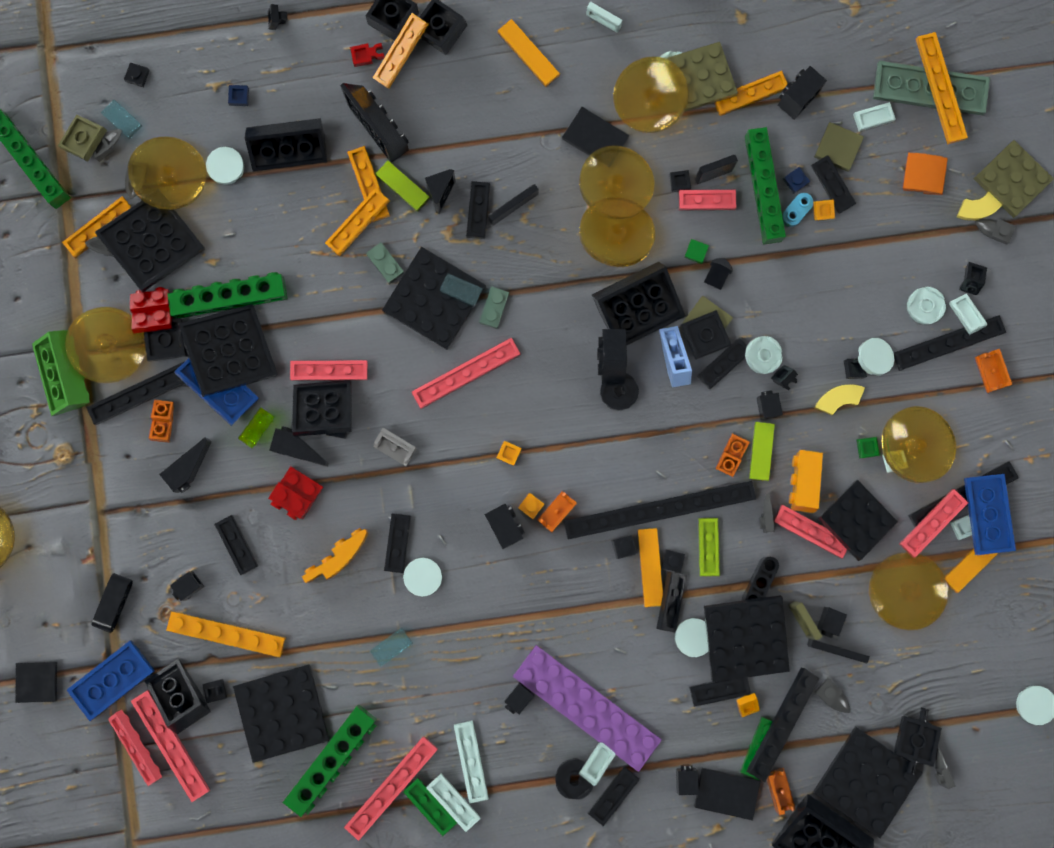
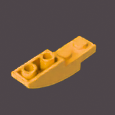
[301,528,369,583]

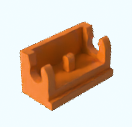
[975,349,1012,393]
[537,491,577,533]
[767,768,796,815]

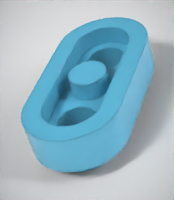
[782,193,813,227]

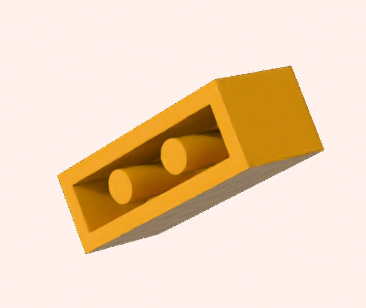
[789,450,823,513]

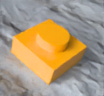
[813,199,835,220]
[496,441,522,466]
[518,493,545,519]
[736,693,760,717]

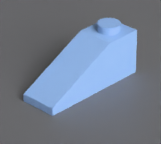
[659,326,692,387]

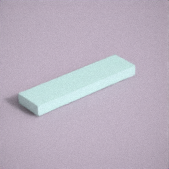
[454,720,489,804]

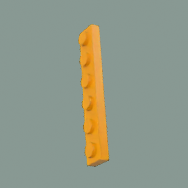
[916,32,968,145]
[166,611,286,657]

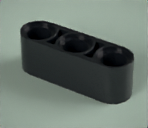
[742,556,779,601]
[92,573,133,633]

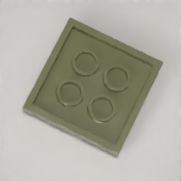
[666,42,738,112]
[973,140,1054,218]

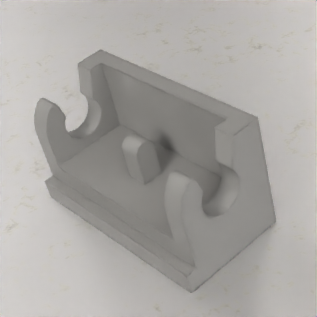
[373,428,417,467]

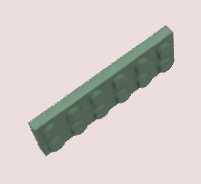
[873,61,990,115]

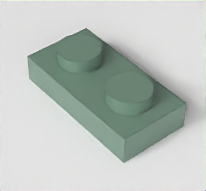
[366,242,404,284]
[479,286,509,329]

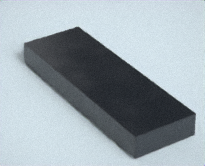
[811,155,856,214]
[466,181,490,239]
[489,184,539,226]
[697,337,747,390]
[384,513,411,573]
[214,515,258,575]
[656,571,687,633]
[807,639,870,664]
[689,677,751,707]
[588,766,640,826]

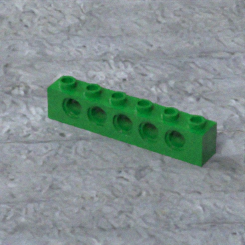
[0,108,71,209]
[745,127,786,245]
[167,272,288,319]
[282,705,377,817]

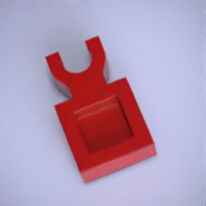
[350,43,385,67]

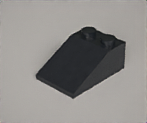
[145,659,211,734]

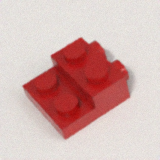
[130,287,172,334]
[268,466,324,520]

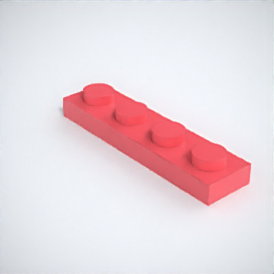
[290,360,368,381]
[899,489,968,558]
[773,505,847,559]
[108,709,162,786]

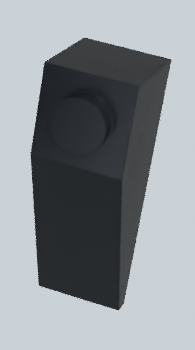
[269,426,329,467]
[159,437,211,493]

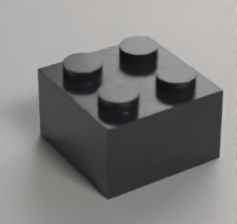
[365,0,419,41]
[419,0,468,55]
[778,66,827,120]
[597,329,627,383]
[484,504,525,549]

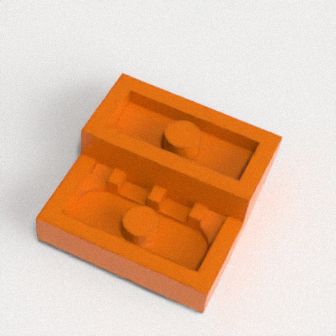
[903,152,948,195]

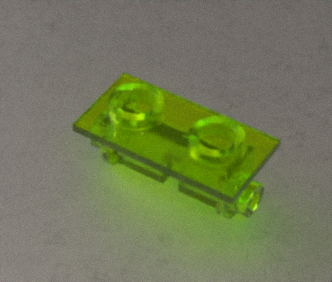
[238,407,275,448]

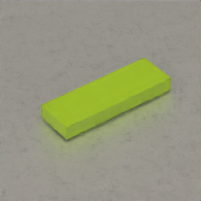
[375,160,430,212]
[749,422,775,481]
[698,518,720,576]

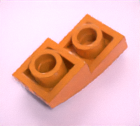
[149,400,174,443]
[716,433,750,477]

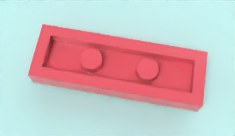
[679,190,736,210]

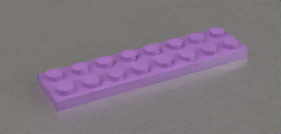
[513,645,661,772]

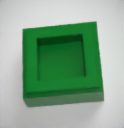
[684,239,709,264]
[856,437,880,459]

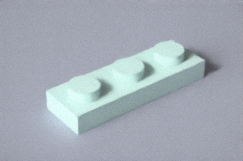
[426,773,481,832]

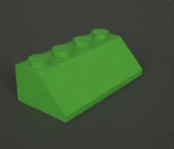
[32,330,90,416]

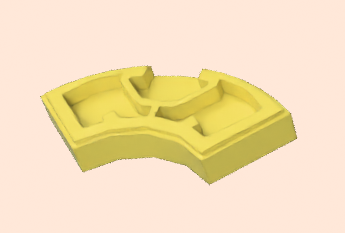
[957,191,1002,220]
[814,384,865,415]

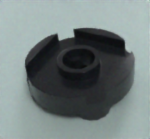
[600,373,639,411]
[555,758,593,800]

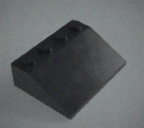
[340,83,409,163]
[592,262,686,345]
[772,794,874,848]

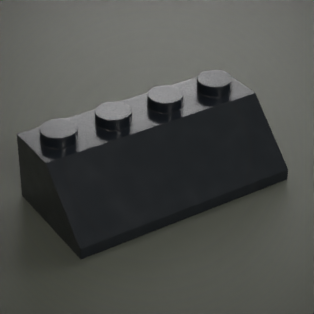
[245,118,327,172]

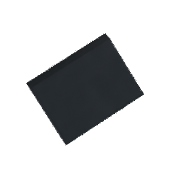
[425,169,456,214]

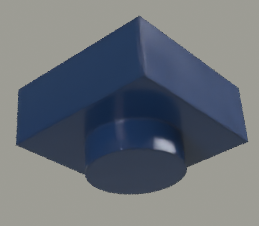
[228,85,249,106]
[783,167,810,194]

